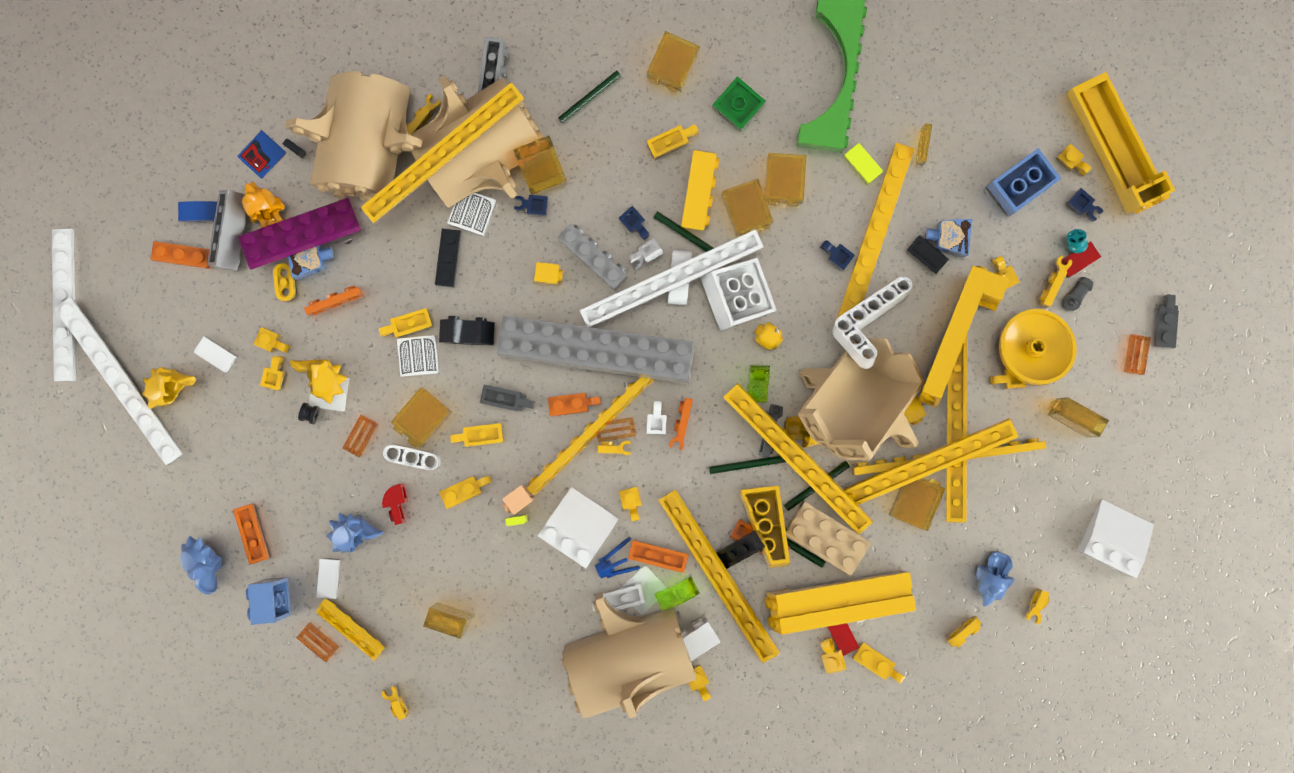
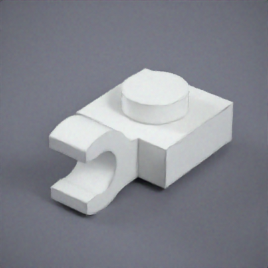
[628,238,663,270]
[647,401,667,434]

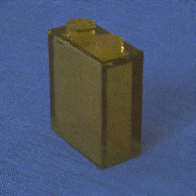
[647,31,700,93]
[513,136,567,195]
[764,153,807,207]
[721,179,774,237]
[391,387,452,448]
[1047,397,1109,438]
[889,478,946,531]
[423,602,473,639]

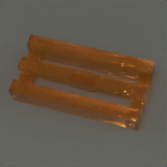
[1124,334,1151,375]
[342,415,378,457]
[596,417,636,442]
[296,622,339,663]

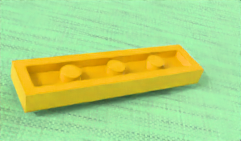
[316,598,385,661]

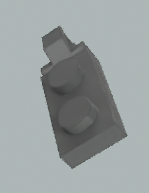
[1154,294,1179,349]
[480,385,535,411]
[758,404,783,457]

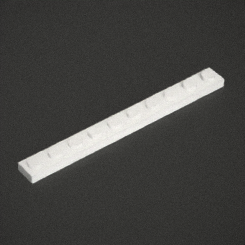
[580,229,763,327]
[54,297,184,465]

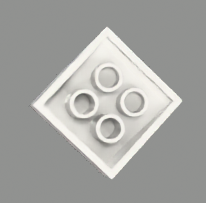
[701,258,777,331]
[538,487,619,568]
[1077,499,1154,578]

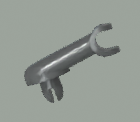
[1063,277,1094,311]

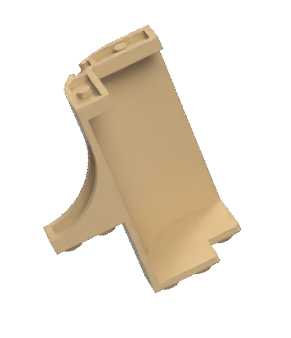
[285,71,423,202]
[411,75,545,208]
[798,338,925,461]
[561,592,697,719]

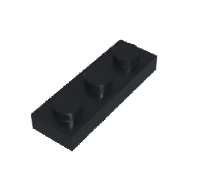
[435,228,462,288]
[716,531,765,569]

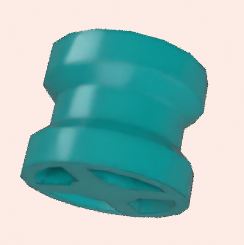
[1067,229,1088,253]

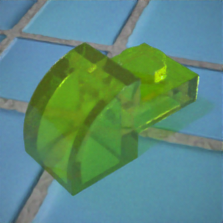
[748,364,770,402]
[654,576,700,611]

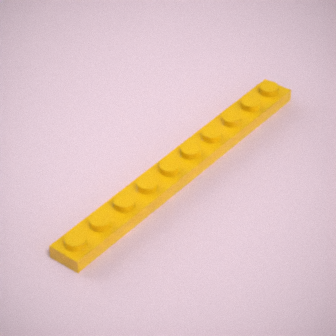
[361,82,525,223]
[837,142,914,319]
[946,335,967,523]
[527,377,655,495]
[723,383,873,535]
[843,418,1019,505]
[851,438,1047,475]
[658,489,780,663]

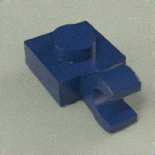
[618,206,650,240]
[820,240,855,271]

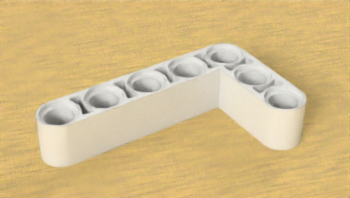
[832,277,912,369]

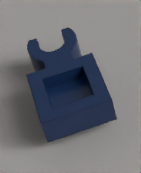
[1067,188,1104,222]
[514,194,548,216]

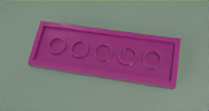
[238,198,361,270]

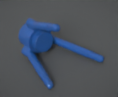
[595,537,640,579]

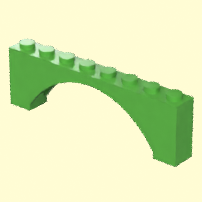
[796,0,867,153]

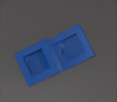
[178,201,217,222]

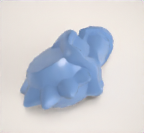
[326,513,384,553]
[180,536,222,595]
[976,551,1015,607]

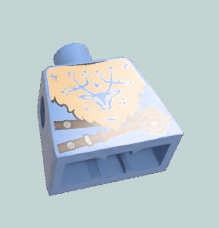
[925,219,972,258]
[288,245,334,281]

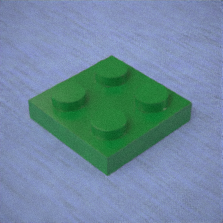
[712,76,766,131]

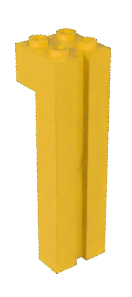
[1067,72,1176,214]
[918,266,1010,408]
[765,571,916,635]

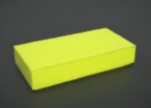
[844,143,883,184]
[505,514,529,526]

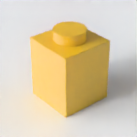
[534,262,563,286]

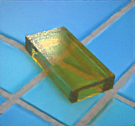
[916,123,932,166]

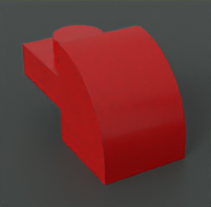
[382,483,408,525]

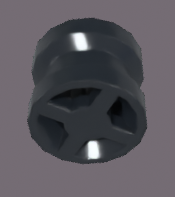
[298,402,320,425]

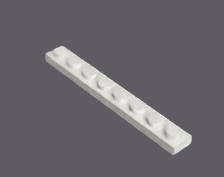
[52,229,76,382]

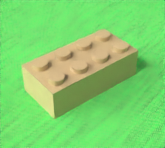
[785,501,871,576]

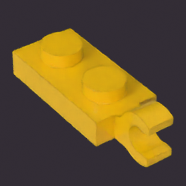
[406,94,441,135]
[646,124,699,159]
[1039,256,1072,308]
[378,308,433,338]
[450,423,504,447]
[439,475,492,509]
[852,642,905,683]

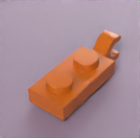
[548,393,601,417]
[669,398,693,450]

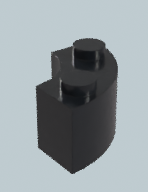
[439,316,495,345]

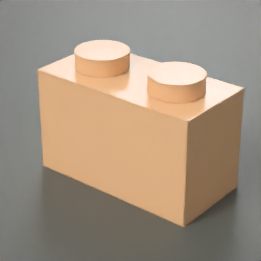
[502,484,536,515]

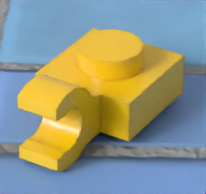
[1056,143,1092,176]
[992,255,1020,289]
[253,327,290,353]
[260,356,285,391]
[990,369,1026,389]
[598,441,631,455]
[619,487,642,522]
[1025,588,1050,625]
[821,638,847,674]
[688,665,711,702]
[381,685,409,721]

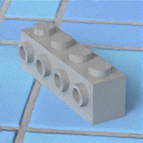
[478,37,509,92]
[207,190,246,270]
[557,224,627,292]

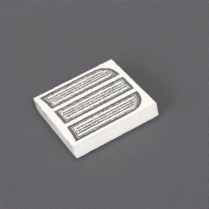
[447,193,496,237]
[397,335,439,377]

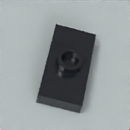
[907,235,949,274]

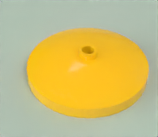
[999,309,1077,386]

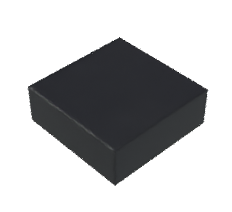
[282,138,306,159]

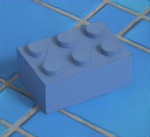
[987,148,1062,216]
[246,577,290,625]

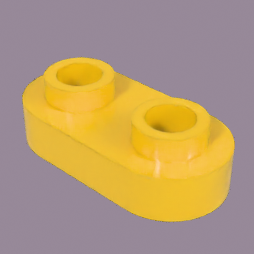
[273,263,296,302]
[946,616,981,647]

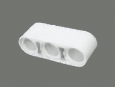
[668,249,692,305]
[383,445,441,470]

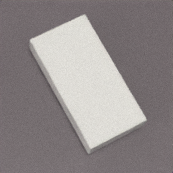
[194,336,237,373]
[316,558,340,599]

